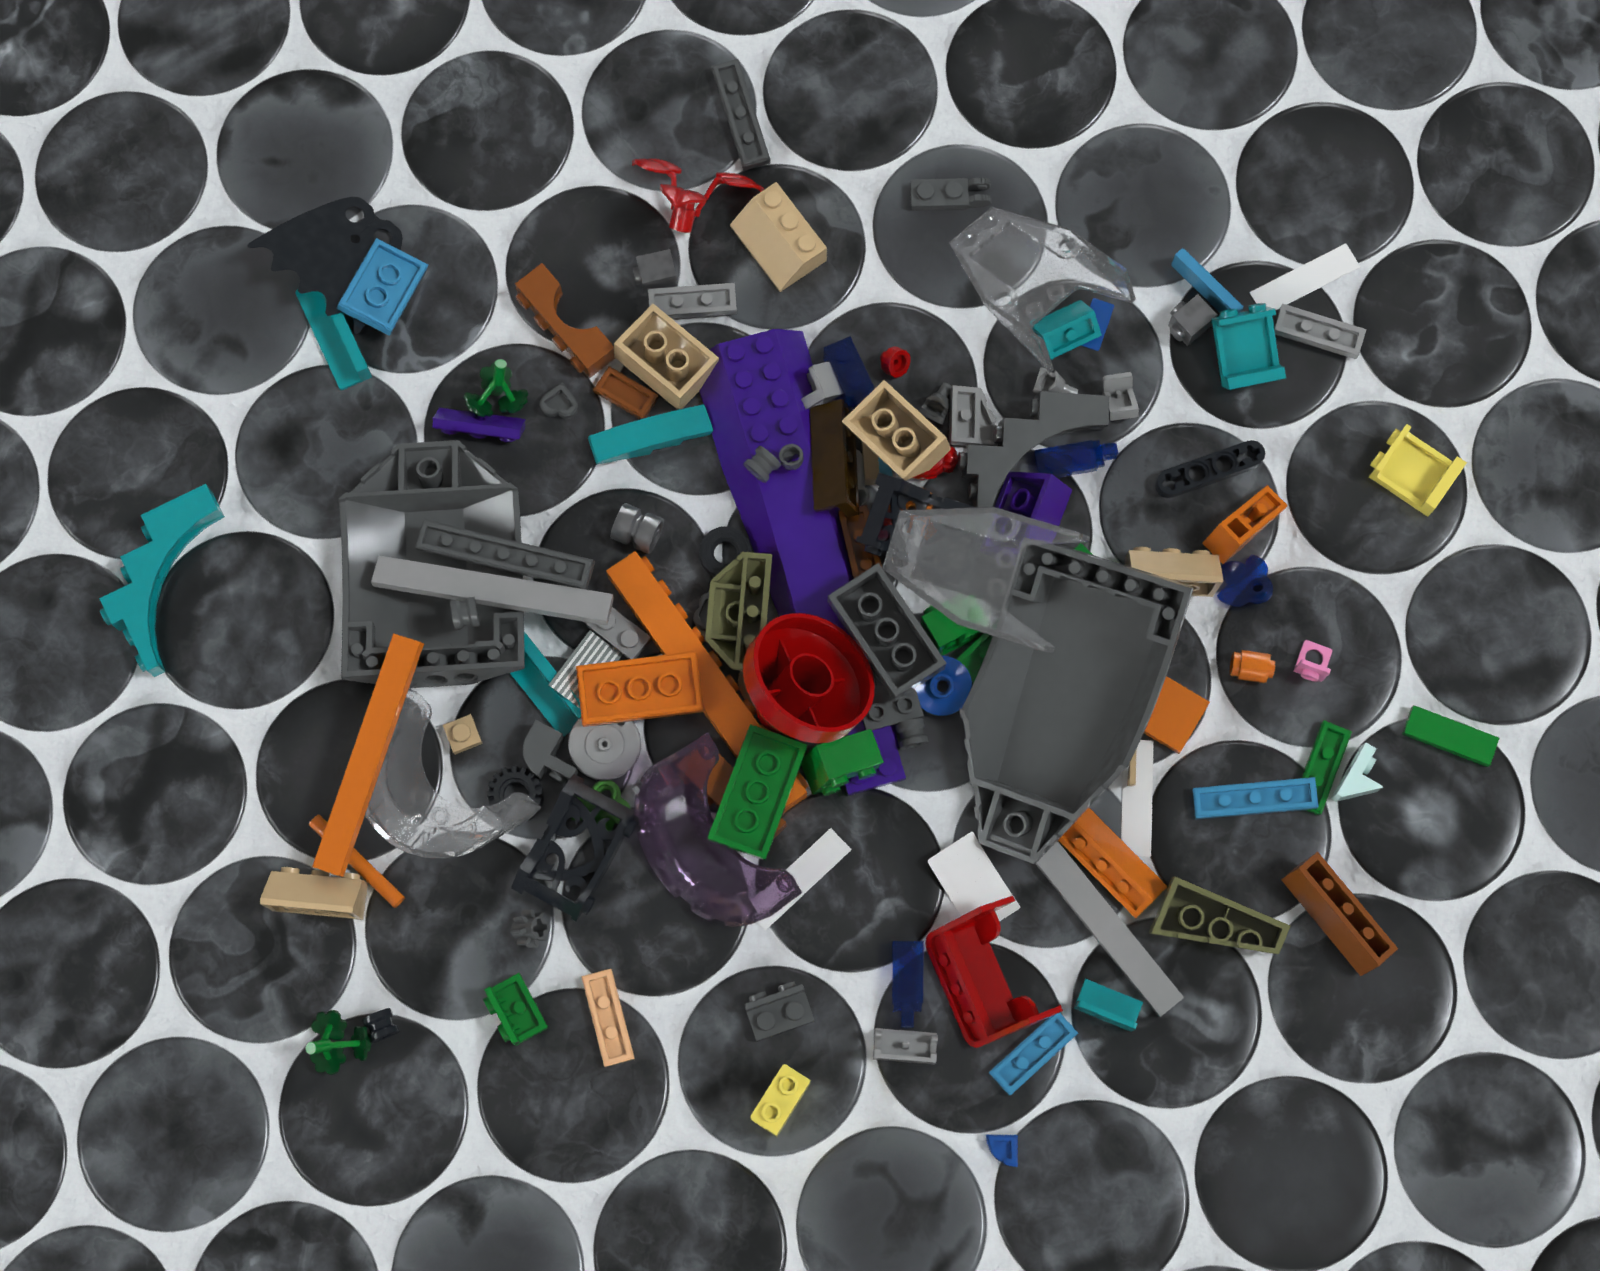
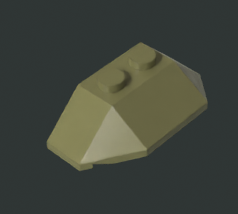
[705,552,772,671]

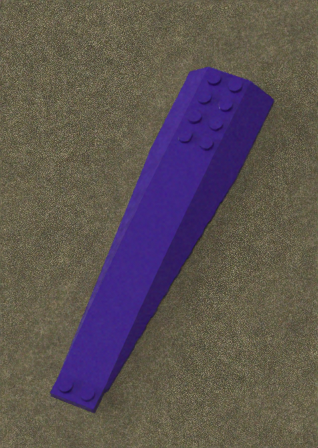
[699,329,906,796]

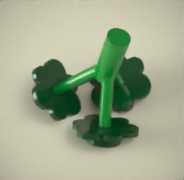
[463,359,528,417]
[305,1010,371,1075]

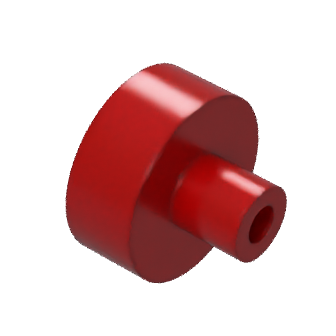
[880,346,911,378]

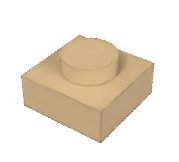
[443,714,483,755]

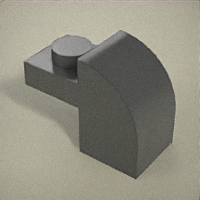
[523,720,579,784]

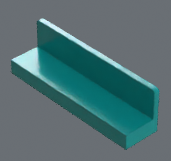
[295,290,373,390]
[510,632,581,737]

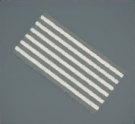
[549,630,623,709]

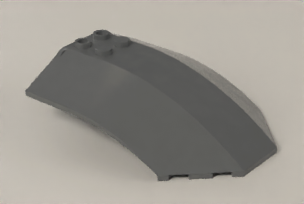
[338,440,525,688]

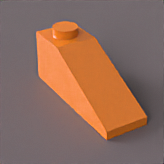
[1202,485,1288,564]

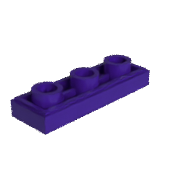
[432,408,526,442]

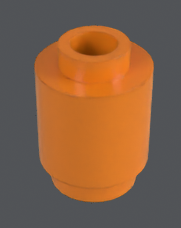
[1229,650,1275,683]

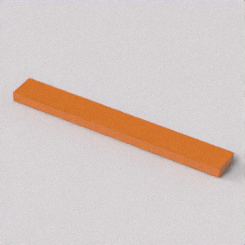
[312,633,424,877]

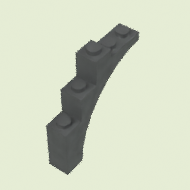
[957,391,1110,536]

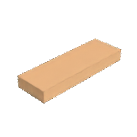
[582,969,635,1067]

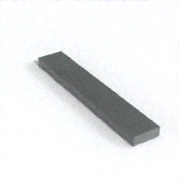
[415,519,595,590]

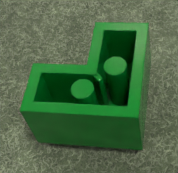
[920,595,990,656]
[801,729,884,796]

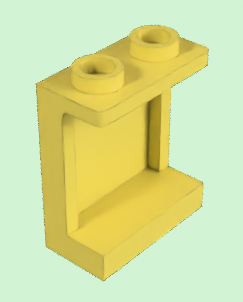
[1369,424,1467,517]
[751,1064,811,1137]

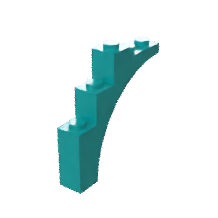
[99,484,225,677]

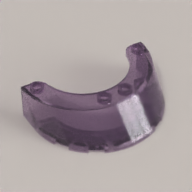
[634,732,802,927]

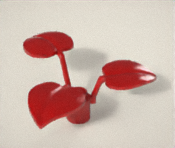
[632,158,764,233]

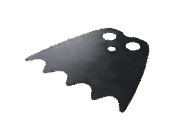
[247,197,403,335]

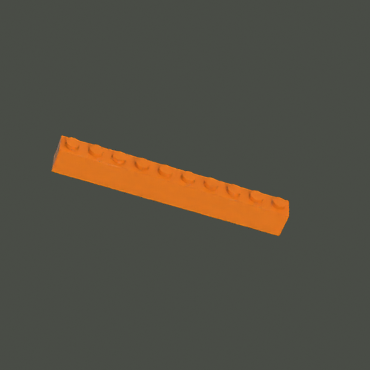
[606,551,809,814]

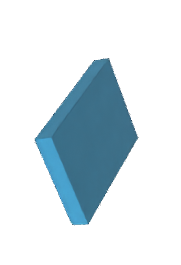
[337,238,428,336]

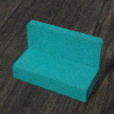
[1030,300,1102,360]
[1074,979,1143,1032]

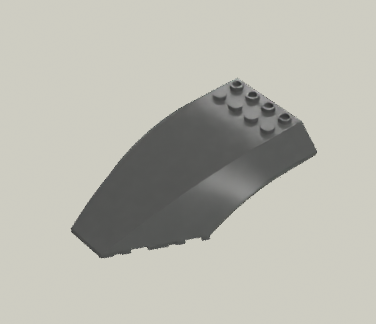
[959,536,1194,864]

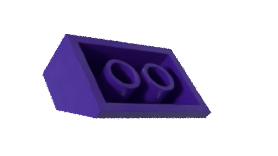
[979,471,1072,565]

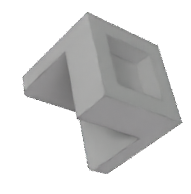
[801,362,844,409]

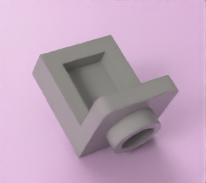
[1102,372,1139,421]

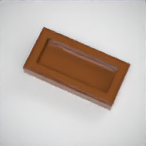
[593,366,659,419]

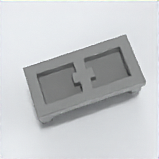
[873,1028,938,1065]

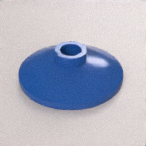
[915,656,972,716]

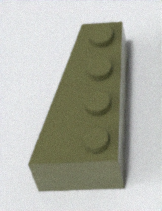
[1149,876,1291,954]

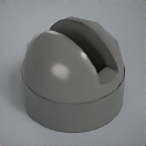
[779,444,804,470]

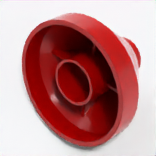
[743,613,875,743]

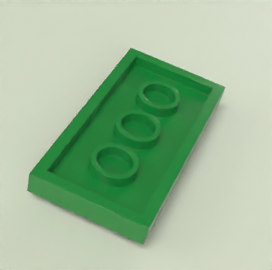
[707,724,808,861]

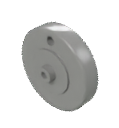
[568,716,641,781]

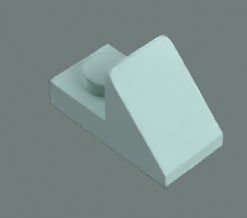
[1331,743,1383,802]

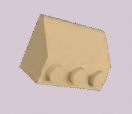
[730,182,827,292]
[614,304,719,410]
[842,380,951,481]
[1125,547,1223,597]
[260,867,368,920]

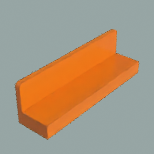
[1058,808,1167,919]

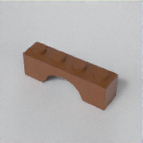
[515,263,615,378]

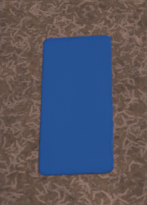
[1081,298,1114,351]

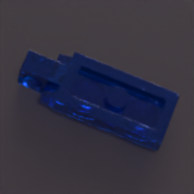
[1034,440,1119,478]
[892,941,924,1028]

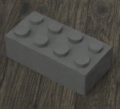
[827,563,947,702]

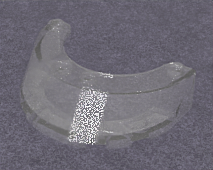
[365,689,541,859]

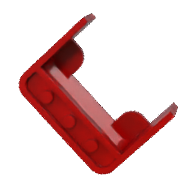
[925,896,1063,1048]

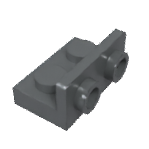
[744,981,815,1042]

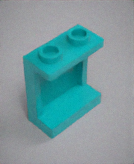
[1211,303,1286,390]

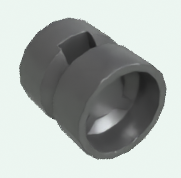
[610,503,664,554]

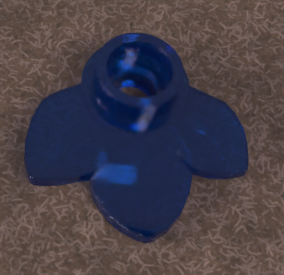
[1217,554,1273,607]

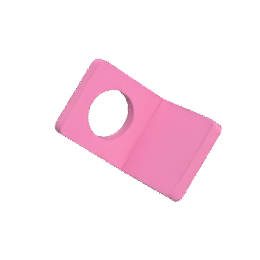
[1293,640,1332,682]

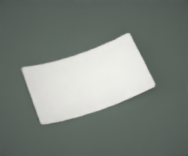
[928,832,1020,921]

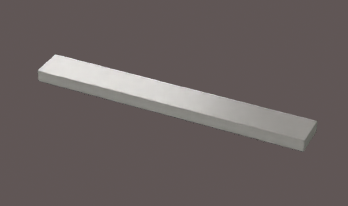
[371,556,614,625]
[1036,841,1184,1017]

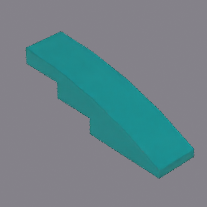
[588,404,713,465]

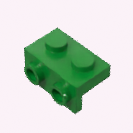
[483,973,549,1046]

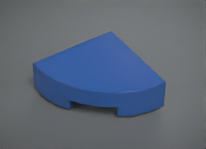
[986,1135,1018,1167]

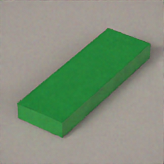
[1402,705,1499,767]
[1301,720,1352,816]

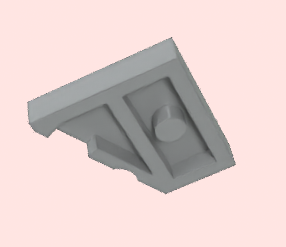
[949,385,998,446]

